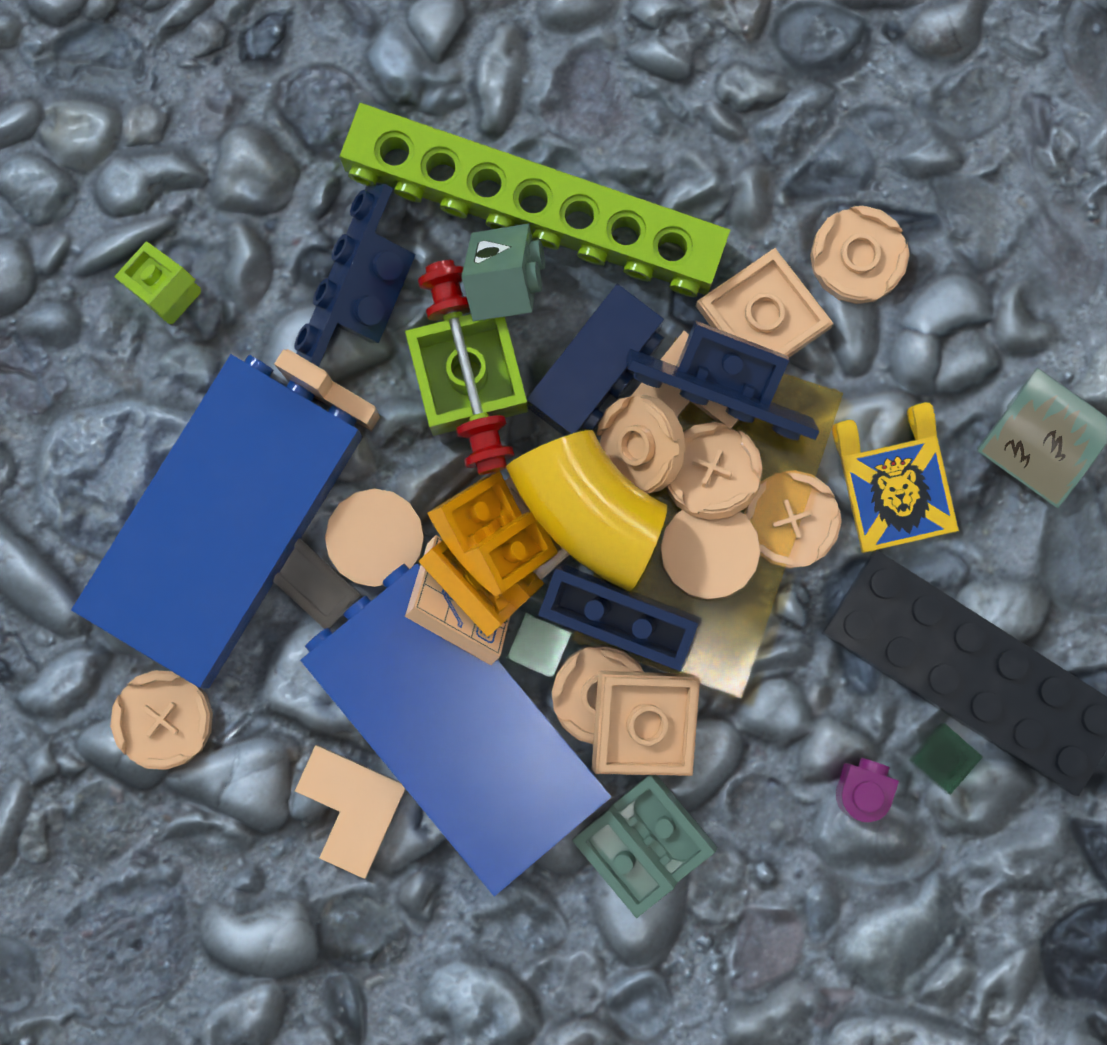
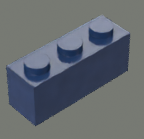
[527,284,665,436]
[538,565,704,672]

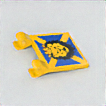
[831,402,959,553]

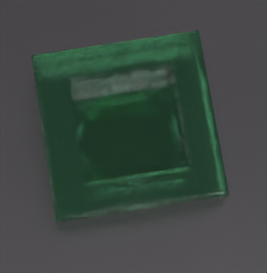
[507,613,572,678]
[908,723,983,795]

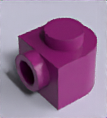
[836,758,899,822]

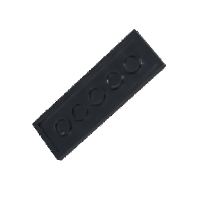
[821,550,1107,796]

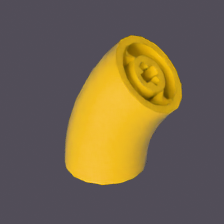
[506,430,667,592]

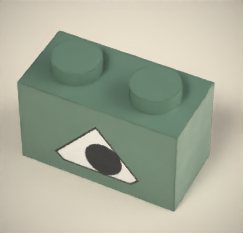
[462,223,545,321]

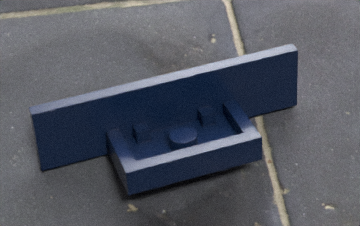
[294,184,416,367]
[626,320,819,440]

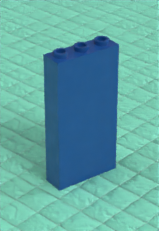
[71,354,363,688]
[300,563,612,897]

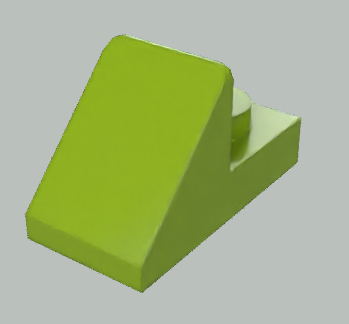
[114,241,201,324]

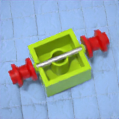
[405,260,528,475]

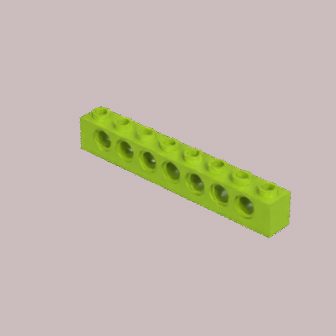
[340,103,730,297]

